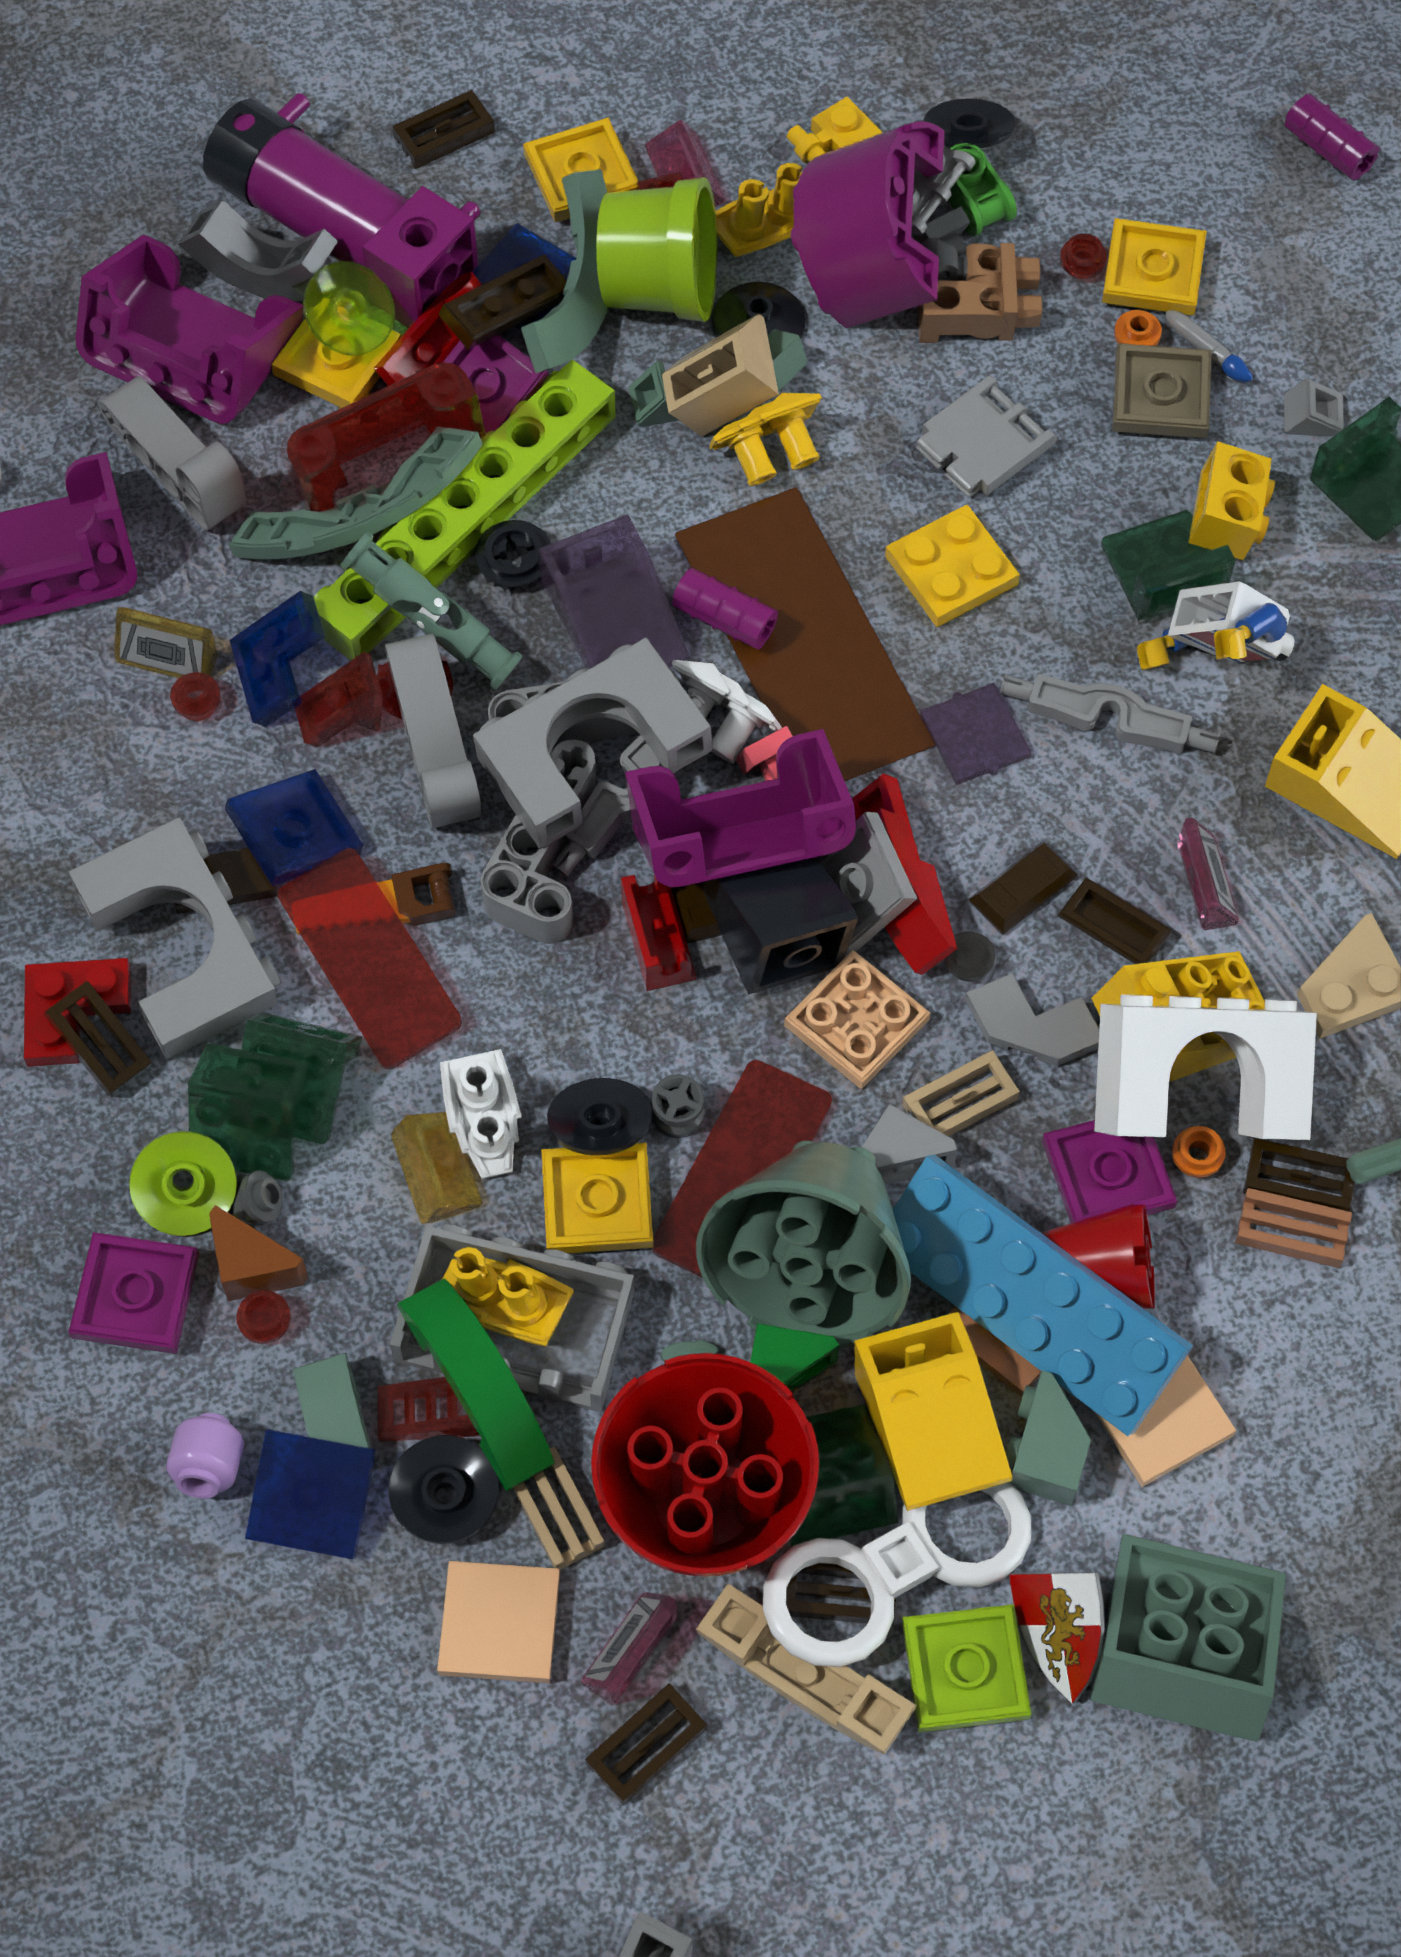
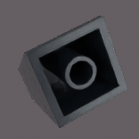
[703,857,858,994]

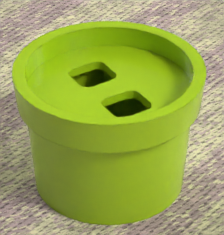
[596,177,718,322]

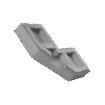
[965,973,1099,1066]

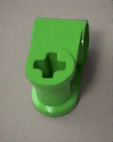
[948,143,1017,237]

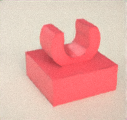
[736,726,793,781]

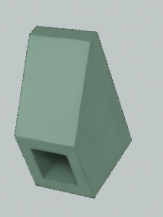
[1006,1370,1091,1506]

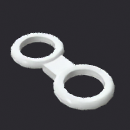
[763,1482,1031,1667]

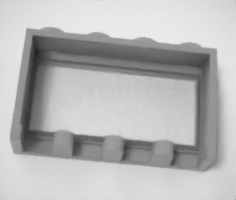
[390,1225,635,1413]

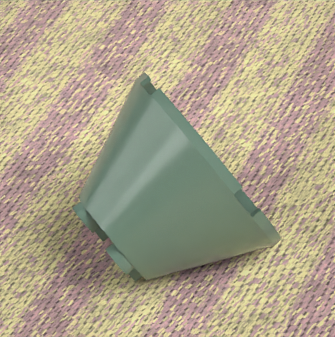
[696,1141,911,1349]

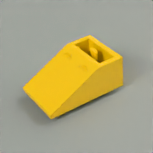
[1265,684,1401,859]
[1091,951,1265,1081]
[854,1312,1012,1511]

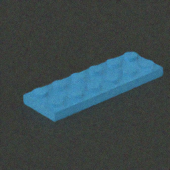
[893,1154,1193,1436]

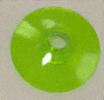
[303,261,395,356]

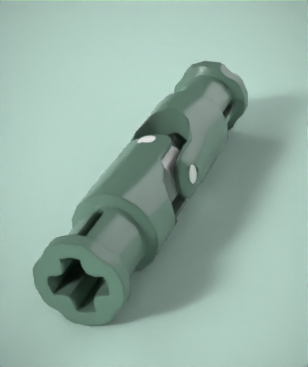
[340,531,523,690]

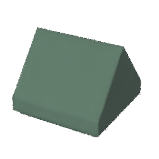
[768,329,808,392]
[628,360,679,427]

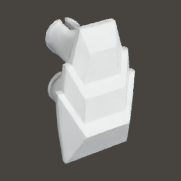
[671,660,782,764]
[440,1049,522,1179]

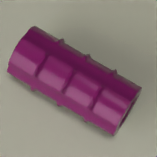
[1284,93,1379,181]
[672,567,778,650]

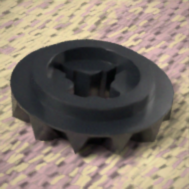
[475,520,552,591]

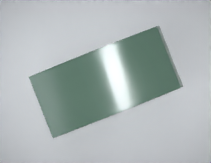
[293,1352,375,1478]

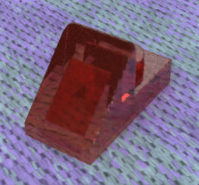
[293,652,383,748]

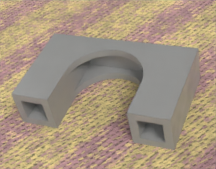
[473,638,712,849]
[68,817,280,1060]

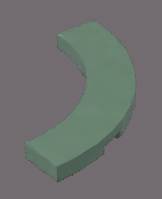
[521,169,608,374]
[228,426,483,559]

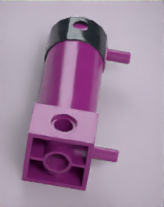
[203,93,481,328]

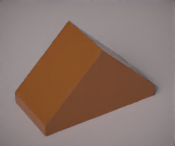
[209,1205,309,1301]

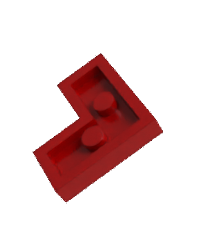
[24,958,131,1067]

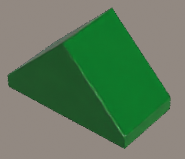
[750,1323,839,1392]

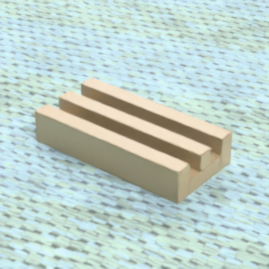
[902,1050,1020,1137]
[513,1446,605,1569]

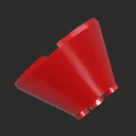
[591,1353,819,1577]

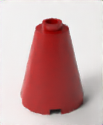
[1042,1204,1155,1309]

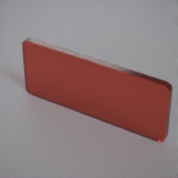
[277,848,462,1069]
[651,1060,832,1278]

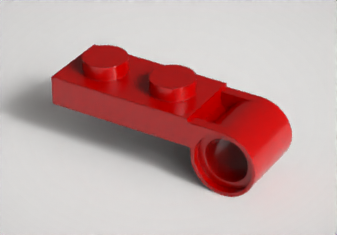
[374,272,483,403]

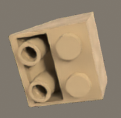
[662,314,779,437]

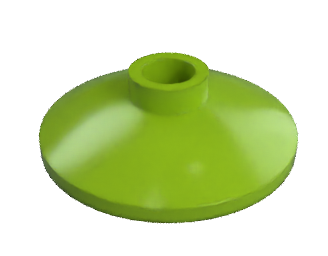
[129,1131,237,1236]

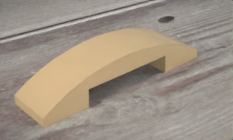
[696,1584,916,1755]

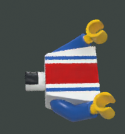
[1137,581,1295,670]

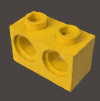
[1188,441,1275,560]

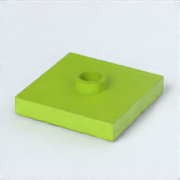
[902,1604,1031,1733]

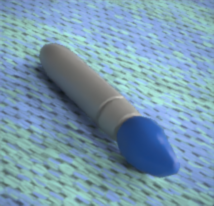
[1165,310,1253,383]

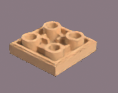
[784,950,930,1090]

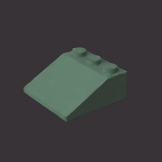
[1090,1534,1286,1742]

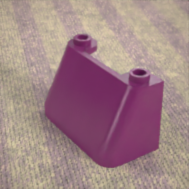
[75,234,304,424]
[0,452,137,625]

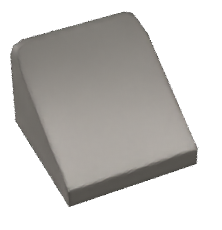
[1284,378,1344,437]

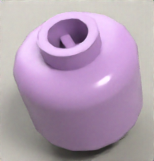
[166,1413,244,1499]

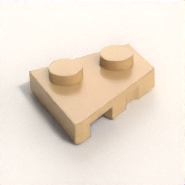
[1297,913,1401,1039]

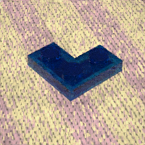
[229,591,325,727]

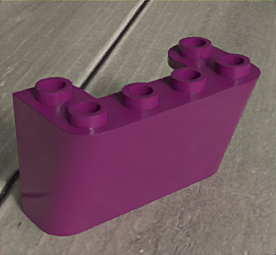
[625,729,856,887]

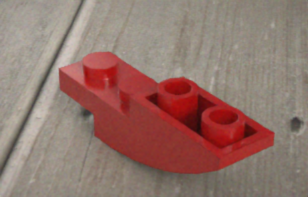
[852,773,957,975]

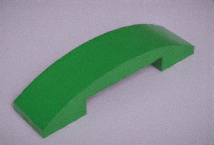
[397,1278,555,1492]

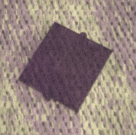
[920,683,1031,785]

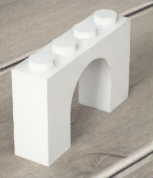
[1094,994,1317,1140]

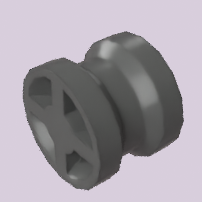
[652,1074,704,1138]

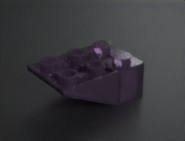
[538,514,689,669]

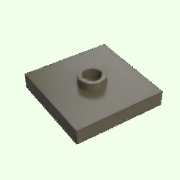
[1112,343,1212,438]

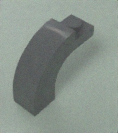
[178,199,338,302]

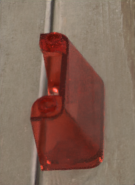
[280,362,486,512]

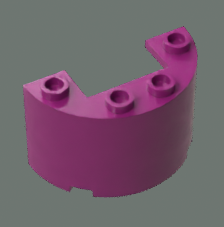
[791,121,944,328]

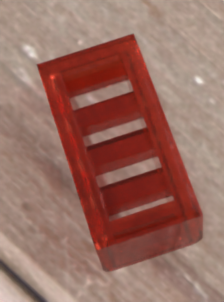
[377,1377,480,1442]

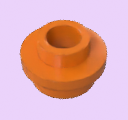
[1114,310,1162,346]
[1172,1126,1226,1178]

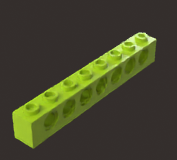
[308,359,616,665]

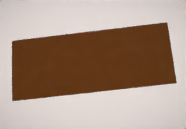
[675,487,935,781]

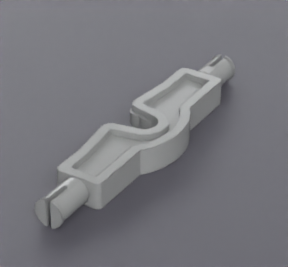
[1000,674,1220,754]
[551,690,705,878]

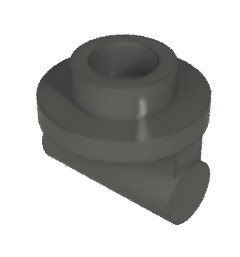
[234,1170,283,1228]

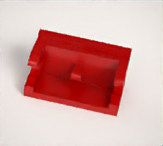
[621,875,696,991]

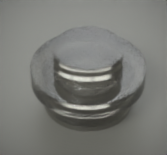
[944,931,995,982]

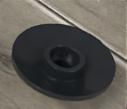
[924,99,1015,149]
[712,282,805,339]
[547,1078,652,1156]
[388,1435,499,1544]

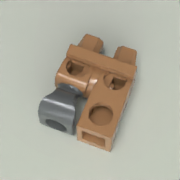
[918,238,1042,343]

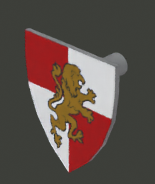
[1009,1572,1109,1704]

